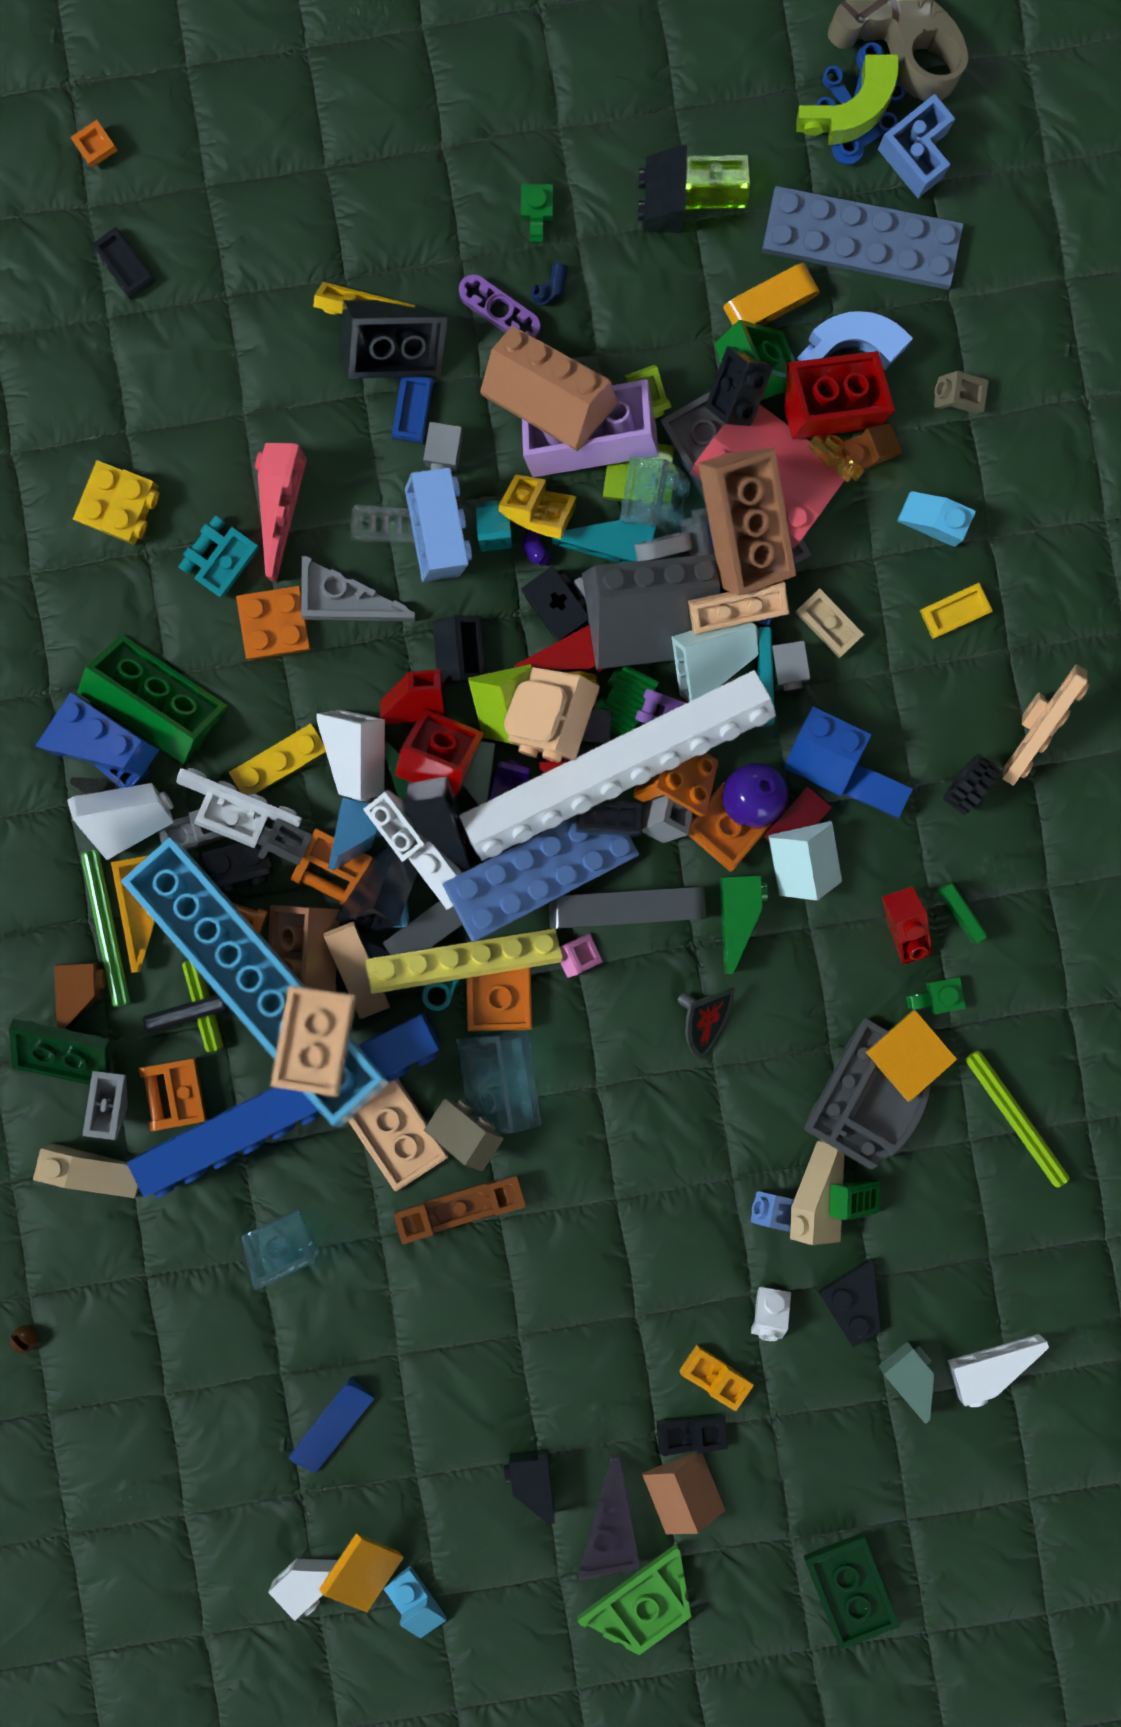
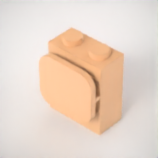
[504,667,600,763]

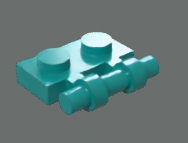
[178,515,260,599]

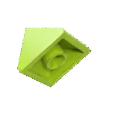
[468,664,532,744]

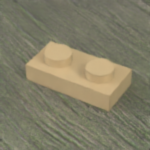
[795,588,864,658]

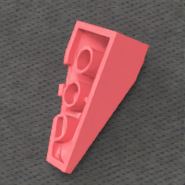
[255,443,307,582]

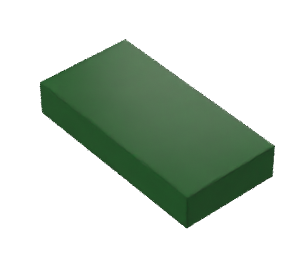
[936,883,987,944]

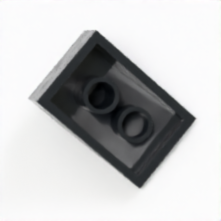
[339,300,448,379]

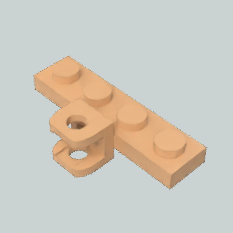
[1002,664,1089,786]

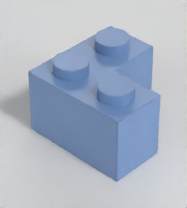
[878,94,955,198]

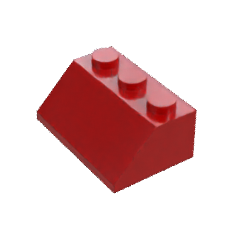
[784,351,895,439]

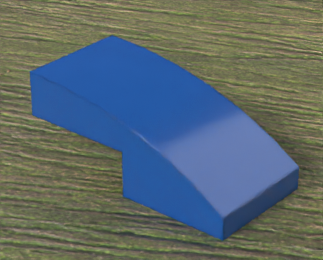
[843,765,913,818]

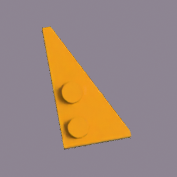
[111,855,155,973]

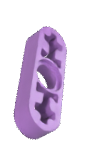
[459,275,540,339]

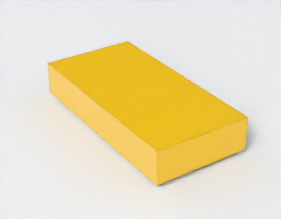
[920,582,993,639]

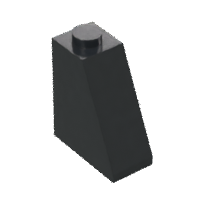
[336,845,418,935]

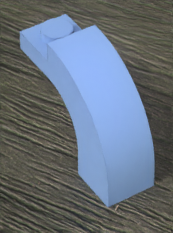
[797,311,913,370]

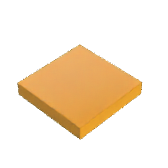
[866,1010,957,1102]
[319,1533,404,1612]

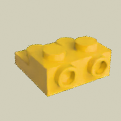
[73,460,159,545]

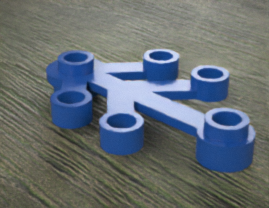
[816,42,905,165]

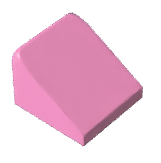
[560,933,603,977]

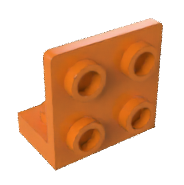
[633,753,718,817]

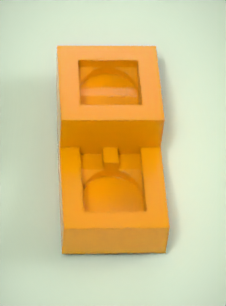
[679,1345,754,1411]

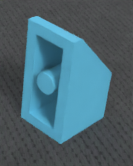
[897,491,976,547]

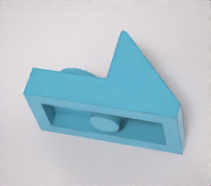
[383,1565,447,1639]

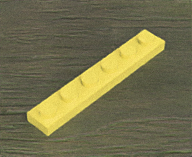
[365,928,562,994]

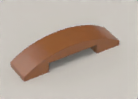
[393,1175,526,1245]

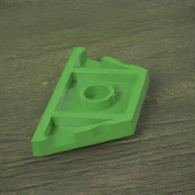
[577,1543,691,1655]

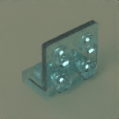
[620,457,690,535]

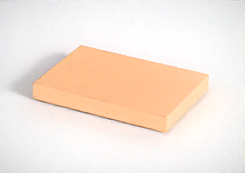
[271,986,356,1097]
[348,1078,449,1192]

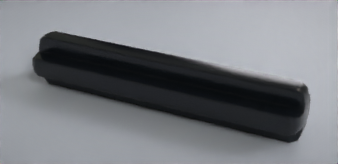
[142,994,230,1032]

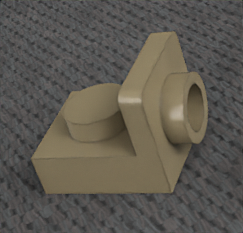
[934,371,988,414]

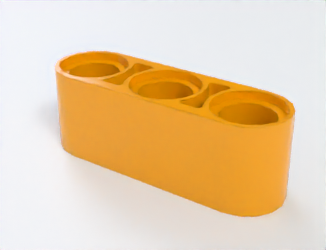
[723,263,820,326]

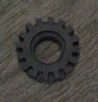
[943,753,1000,815]

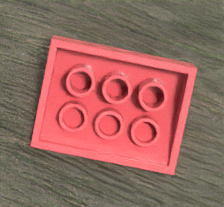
[690,404,851,549]

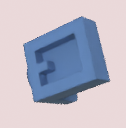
[751,1191,794,1232]

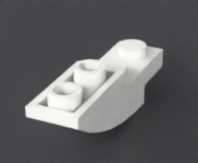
[363,790,462,910]

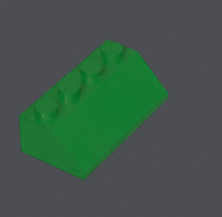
[77,635,228,764]

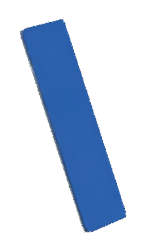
[288,1377,375,1473]

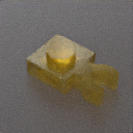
[807,434,865,482]

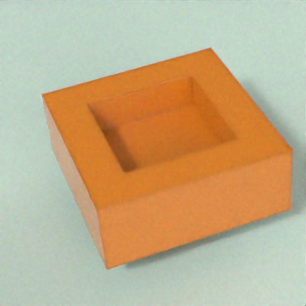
[70,119,118,168]

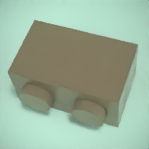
[424,1098,504,1171]

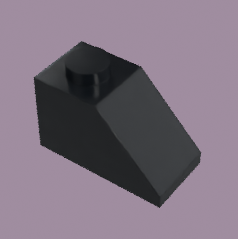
[504,1449,555,1524]

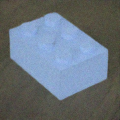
[405,467,472,582]

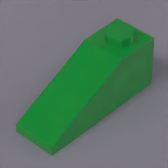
[719,876,768,974]

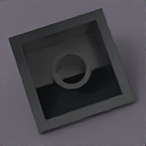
[638,145,687,233]

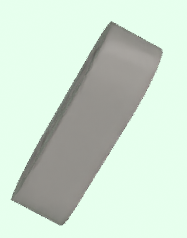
[634,532,692,561]

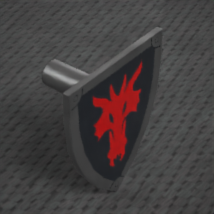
[678,987,735,1060]

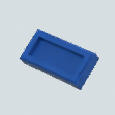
[391,377,434,444]

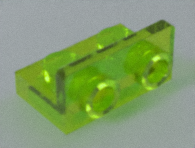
[686,155,750,209]

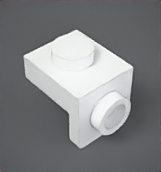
[751,1287,791,1341]

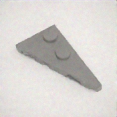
[301,556,415,621]

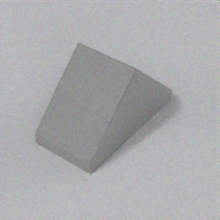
[82,1071,128,1140]

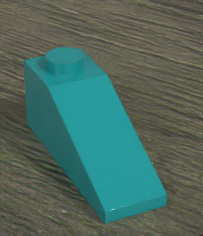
[552,517,656,563]

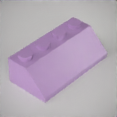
[522,379,658,477]

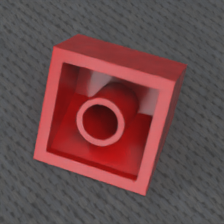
[395,708,484,799]

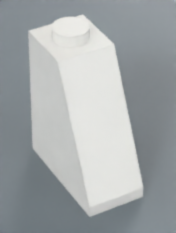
[317,709,385,803]
[67,783,174,860]

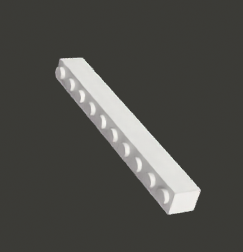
[459,670,776,861]

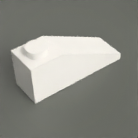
[947,1334,1049,1407]

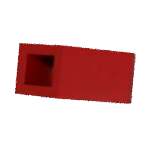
[380,669,445,725]
[882,886,933,965]

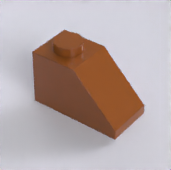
[54,962,106,1029]

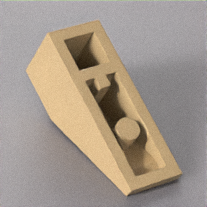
[790,1141,844,1245]
[33,1143,138,1198]

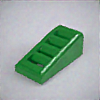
[829,1180,880,1220]

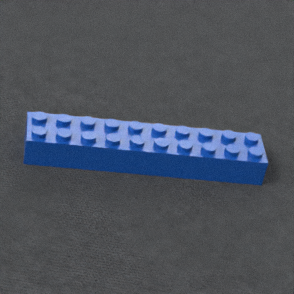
[127,1010,443,1199]

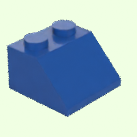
[784,707,871,796]

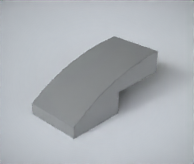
[158,810,225,851]

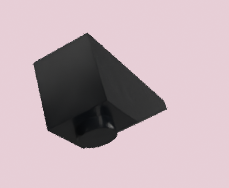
[403,776,476,872]

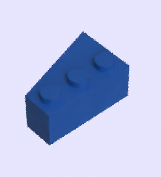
[35,692,159,777]

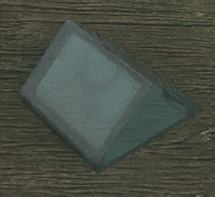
[241,1209,321,1290]

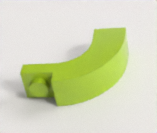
[796,55,898,145]

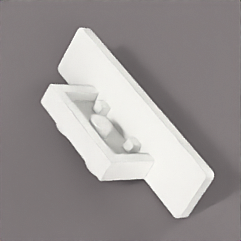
[176,768,302,848]

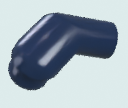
[531,263,568,306]

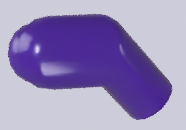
[522,529,551,566]

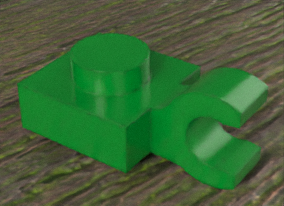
[521,184,553,243]
[906,977,966,1014]

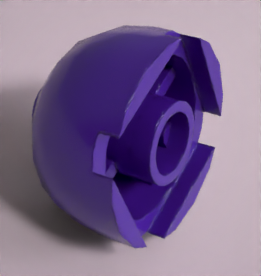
[722,763,788,829]

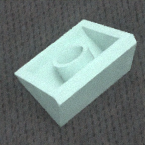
[768,821,842,901]

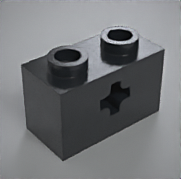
[521,566,589,642]

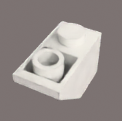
[268,1559,338,1621]

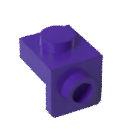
[489,760,531,801]

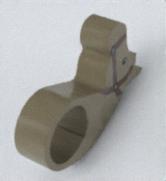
[828,0,968,101]

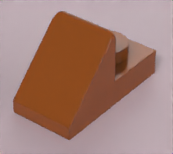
[831,423,903,477]

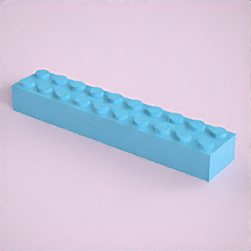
[121,837,390,1127]

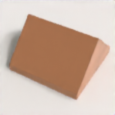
[642,1452,726,1534]

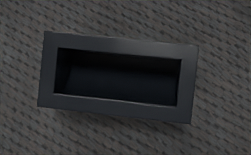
[432,615,485,685]

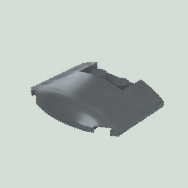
[803,1018,931,1170]

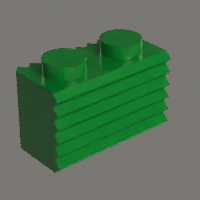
[592,666,659,736]

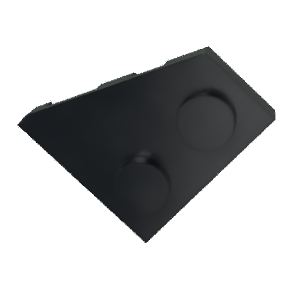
[818,1258,880,1348]

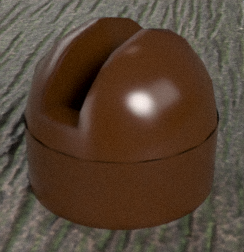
[10,1325,38,1353]

